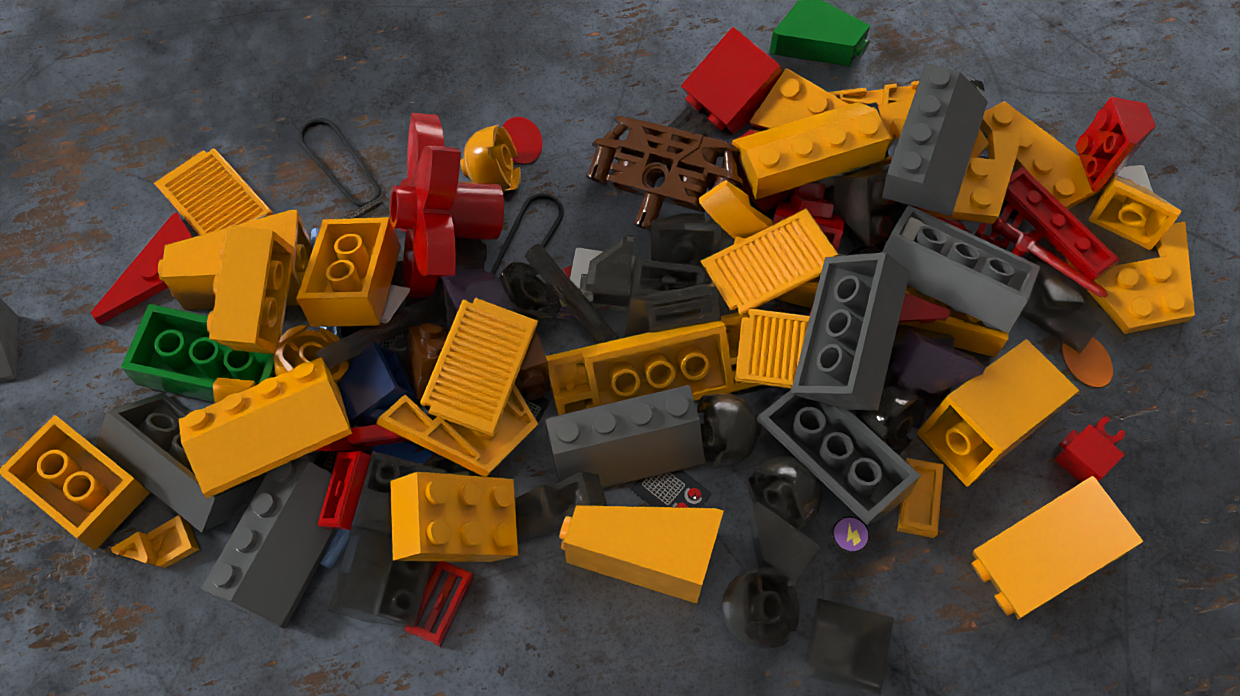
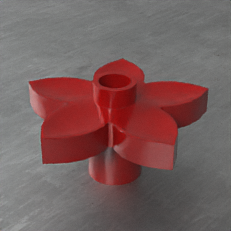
[390,113,504,298]

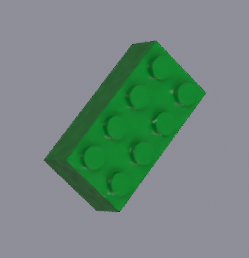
[120,304,284,403]

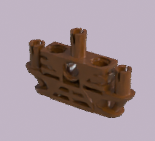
[586,116,743,232]

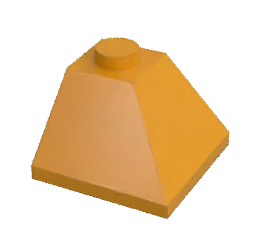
[1088,174,1181,251]

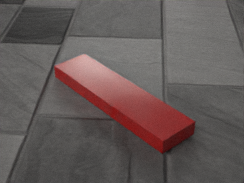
[1004,167,1120,281]

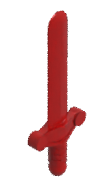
[991,218,1108,298]

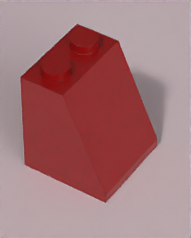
[681,27,783,134]

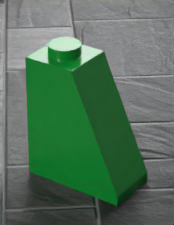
[769,0,870,66]

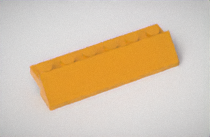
[546,312,759,416]

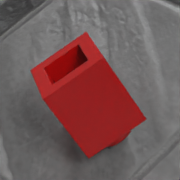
[1054,416,1125,483]

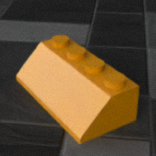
[732,102,890,200]
[179,357,352,499]

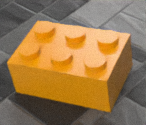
[296,217,401,327]
[207,226,295,354]
[0,415,150,551]
[391,472,518,562]

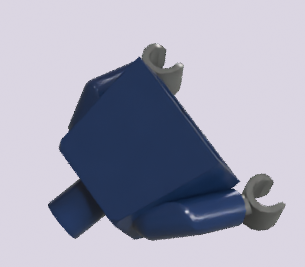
[337,337,436,428]

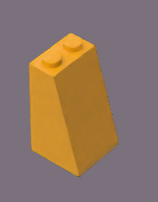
[158,210,312,310]
[916,339,1080,487]
[971,476,1144,620]
[559,505,724,604]

